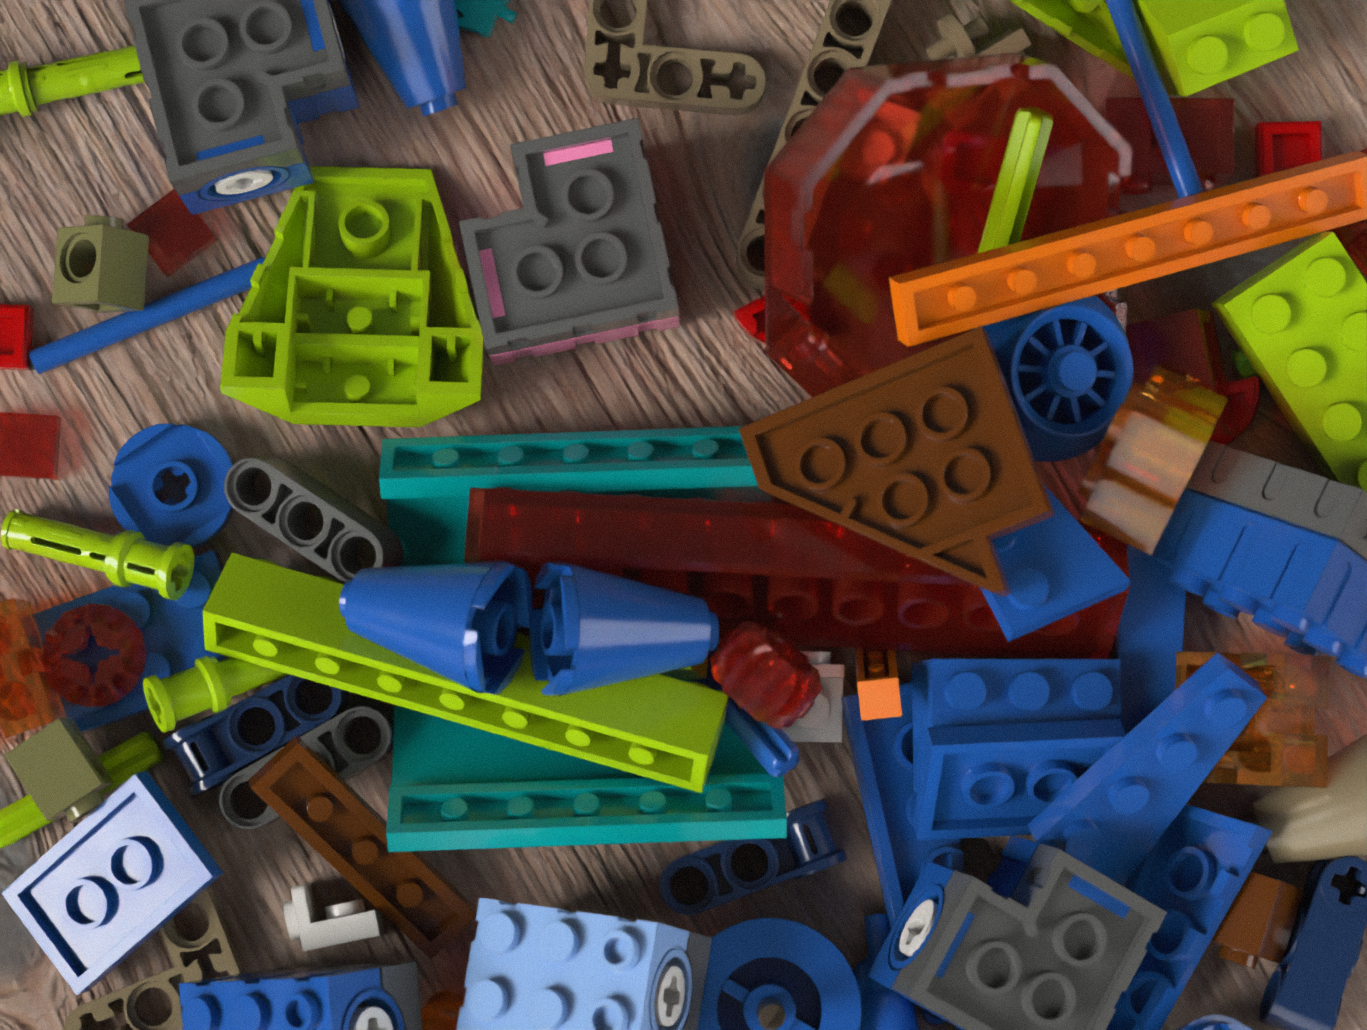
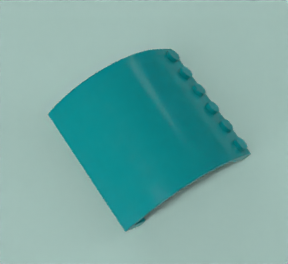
[379,426,787,852]

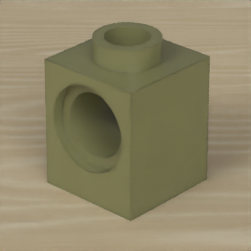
[52,215,149,313]
[4,718,114,823]

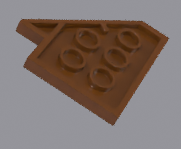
[739,327,1055,597]

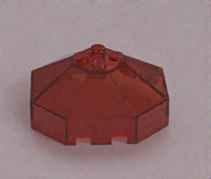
[764,52,1132,397]

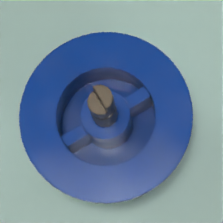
[697,917,861,1030]

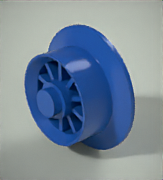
[972,295,1133,462]

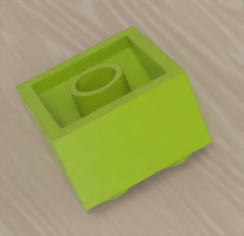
[1133,0,1299,97]

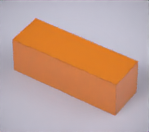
[854,639,902,721]

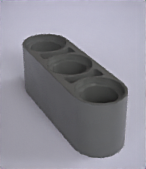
[224,457,404,582]
[219,706,394,829]

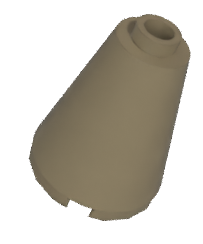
[1245,734,1367,864]

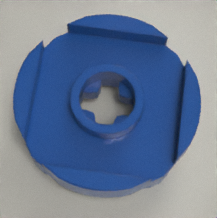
[109,424,235,549]

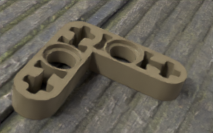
[584,0,766,116]
[63,885,245,1030]

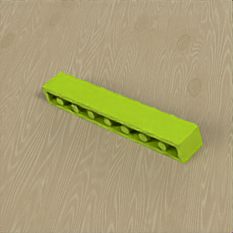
[202,553,729,793]

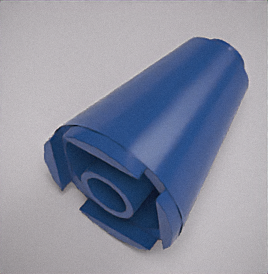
[338,0,466,117]
[339,561,532,695]
[529,562,719,696]

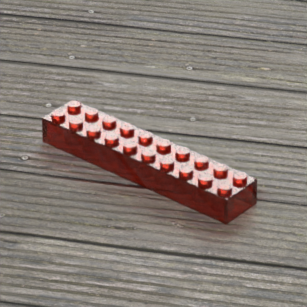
[465,487,1130,659]

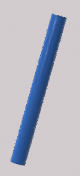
[1105,0,1204,199]
[29,256,265,374]

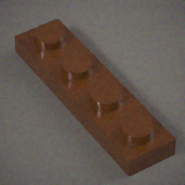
[249,735,477,959]

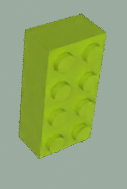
[1211,232,1367,492]

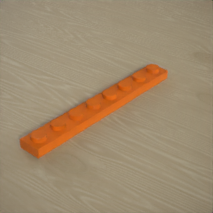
[889,151,1367,347]

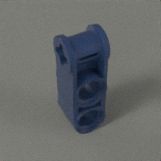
[162,675,349,799]
[660,798,848,916]
[1259,856,1367,1030]

